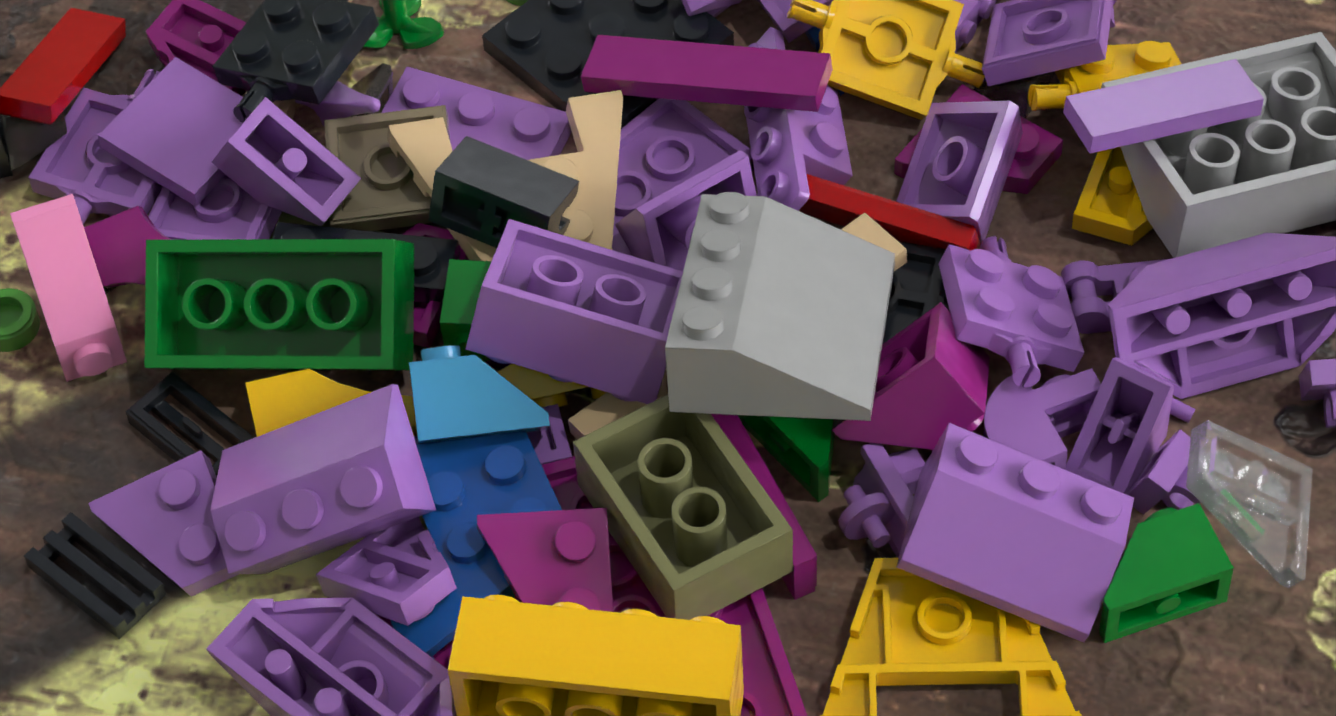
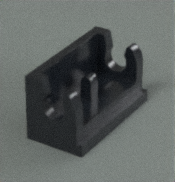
[428,136,579,248]

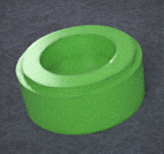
[0,288,40,352]

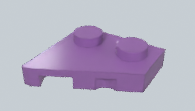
[89,450,239,597]
[316,517,457,626]

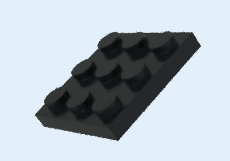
[482,0,734,129]

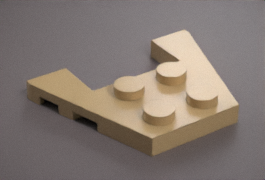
[387,90,623,261]

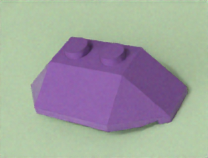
[1108,233,1336,399]
[206,597,455,716]

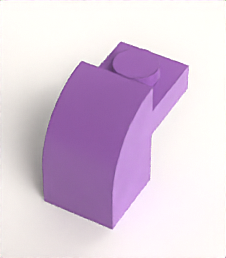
[983,368,1101,470]

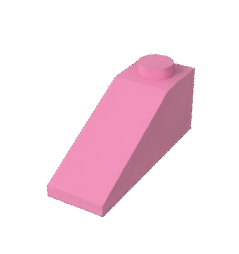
[10,194,127,382]

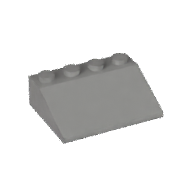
[1101,32,1336,258]
[665,192,895,421]

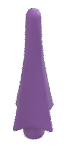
[295,81,381,126]

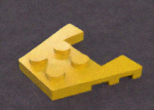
[820,558,1081,716]

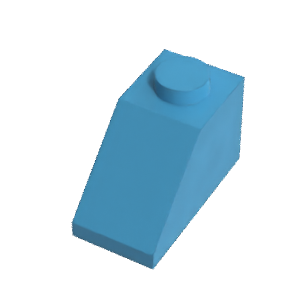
[409,346,550,444]

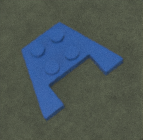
[390,430,562,659]

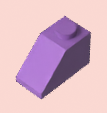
[212,97,361,226]

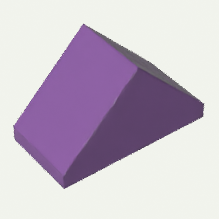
[1066,357,1174,494]

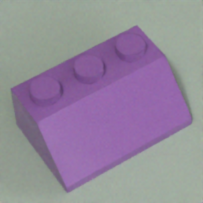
[465,219,683,404]
[210,384,436,574]
[897,423,1134,642]

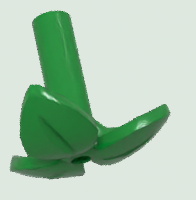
[363,0,444,49]

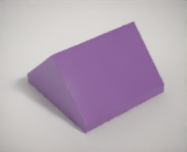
[896,101,1023,244]
[615,150,757,271]

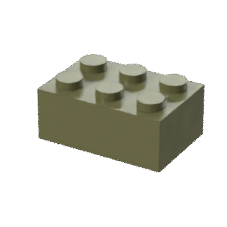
[573,394,793,620]

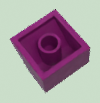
[832,302,990,450]

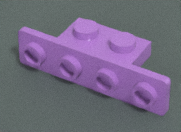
[744,27,853,211]

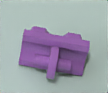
[838,443,925,558]

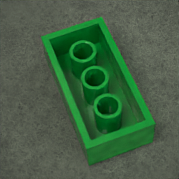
[144,239,414,371]

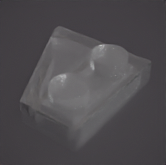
[1186,420,1313,588]

